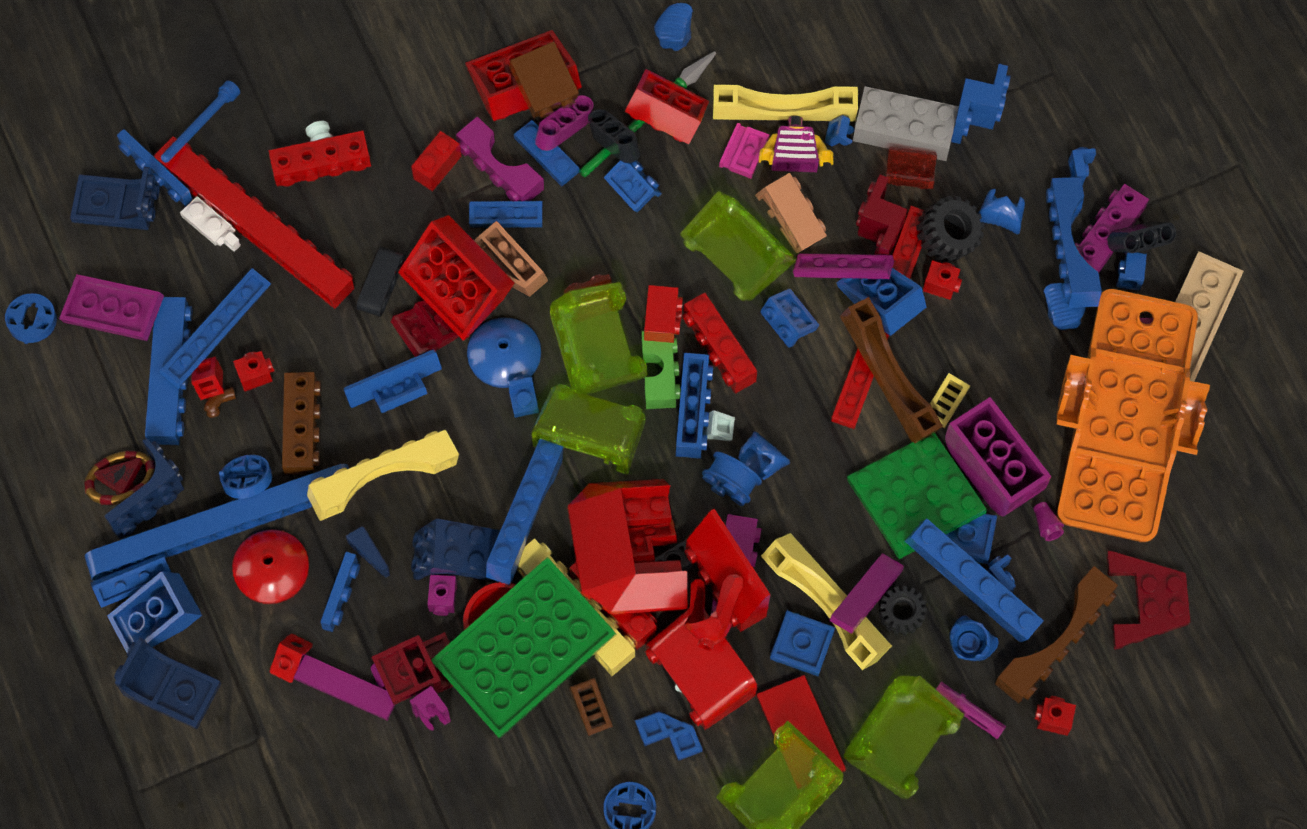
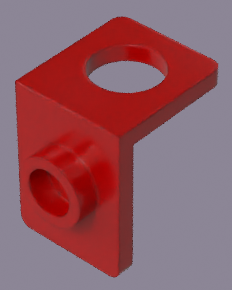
[270,634,313,683]

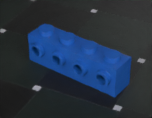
[676,353,713,459]

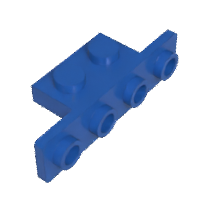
[344,350,442,413]

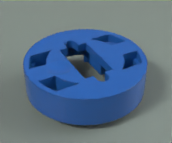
[5,293,57,344]
[219,455,272,499]
[604,782,656,829]

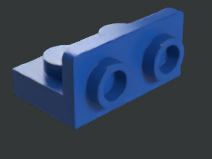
[604,161,662,212]
[761,289,819,348]

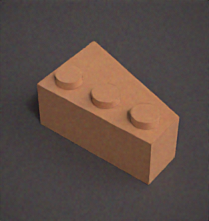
[755,173,827,253]
[474,221,548,297]

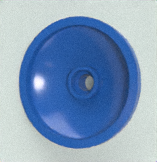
[467,318,541,388]

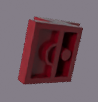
[856,175,907,255]
[371,632,453,705]

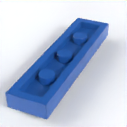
[117,129,193,206]

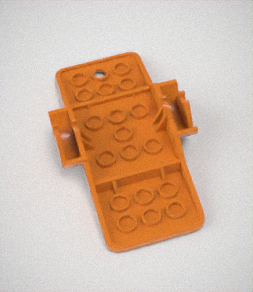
[1056,289,1210,542]

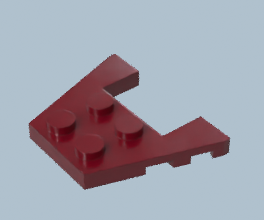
[1106,551,1190,649]

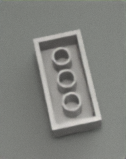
[853,86,959,161]

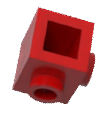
[923,260,962,300]
[233,351,274,391]
[1034,696,1076,736]

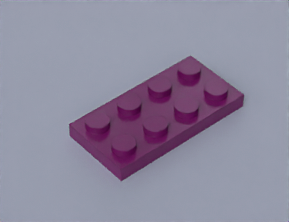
[59,274,164,341]

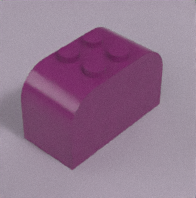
[945,397,1051,516]

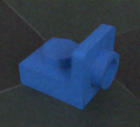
[1068,147,1096,186]
[508,376,539,418]
[988,555,1016,593]

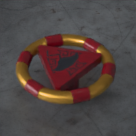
[84,451,156,505]

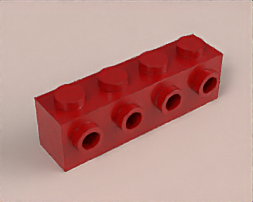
[268,131,371,186]
[682,293,757,394]
[569,563,657,650]

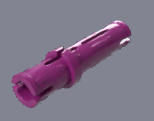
[932,681,1006,739]

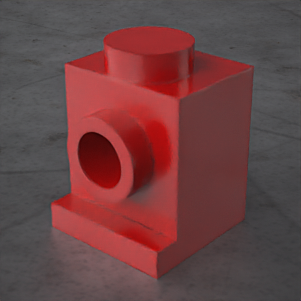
[191,356,224,400]

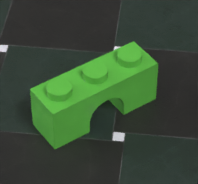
[642,331,681,409]

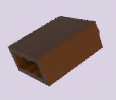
[509,42,579,118]

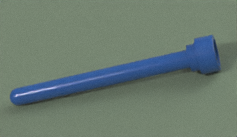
[161,81,240,163]

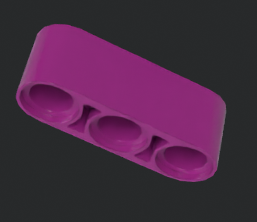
[535,95,593,151]

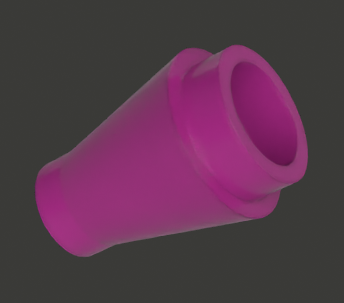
[1033,502,1064,541]

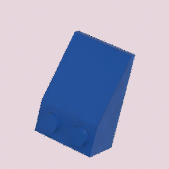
[837,268,927,336]
[107,571,202,652]

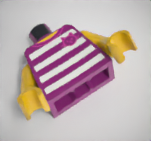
[758,116,834,172]

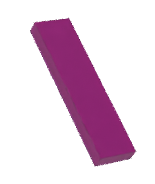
[793,254,894,279]
[830,553,904,634]
[294,654,396,721]

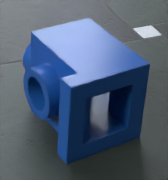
[1115,252,1147,291]

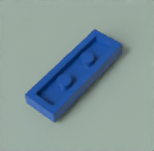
[514,120,579,187]
[469,201,543,228]
[320,552,360,632]
[91,553,171,608]

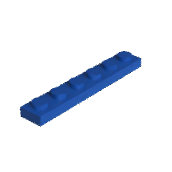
[159,268,271,389]

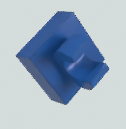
[824,115,855,146]

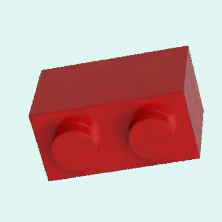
[411,131,462,192]

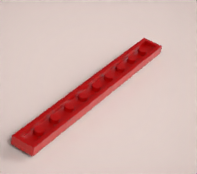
[831,206,924,429]

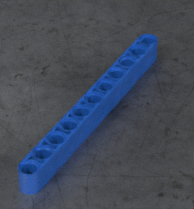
[84,464,349,581]

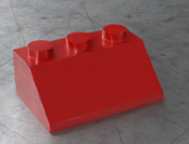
[625,69,709,144]

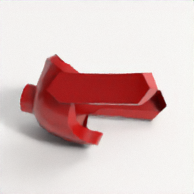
[685,574,743,651]

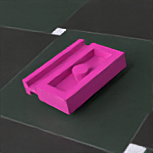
[719,123,770,179]

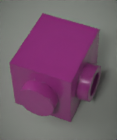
[428,575,457,616]

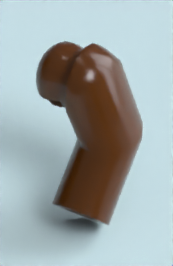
[204,387,236,418]

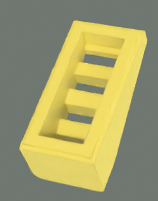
[930,373,970,428]

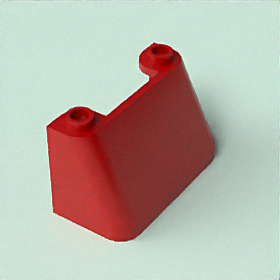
[645,609,757,730]

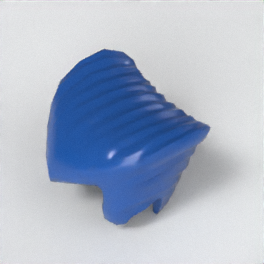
[654,3,693,51]
[978,189,1025,234]
[1044,283,1086,330]
[738,431,790,480]
[949,615,999,661]

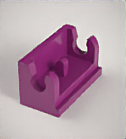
[410,686,451,731]

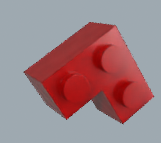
[644,285,683,343]

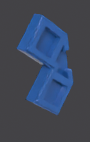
[635,711,703,761]

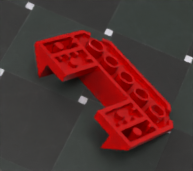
[567,479,688,614]

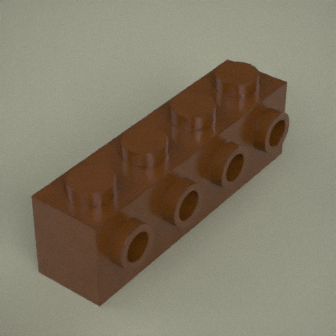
[282,372,321,475]

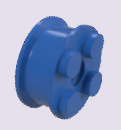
[702,452,762,506]

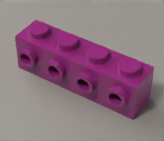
[1075,184,1149,273]

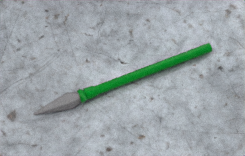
[579,51,716,178]

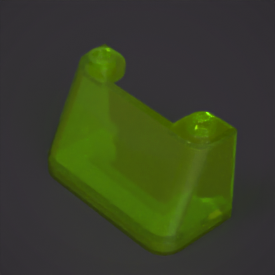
[680,191,797,301]
[550,282,648,396]
[531,384,646,474]
[844,676,964,799]
[716,721,843,829]

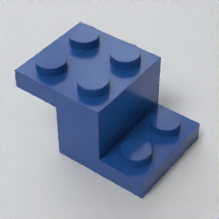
[951,64,1011,144]

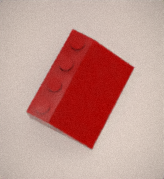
[465,30,582,121]
[398,215,515,340]
[685,509,771,632]

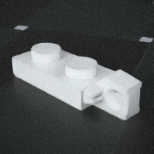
[180,197,241,251]

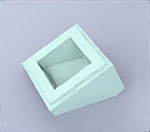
[703,411,735,441]

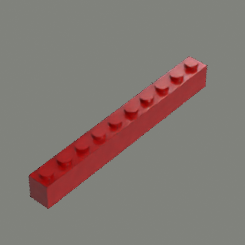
[153,136,355,309]

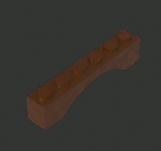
[840,297,943,443]
[995,566,1118,704]

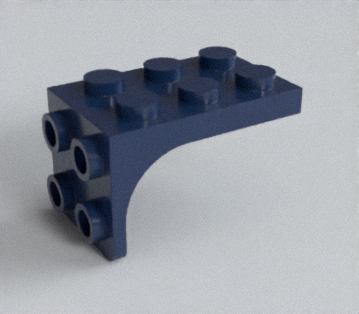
[70,167,159,230]
[104,438,184,539]
[411,518,500,582]
[114,638,221,729]

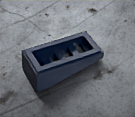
[346,527,390,578]

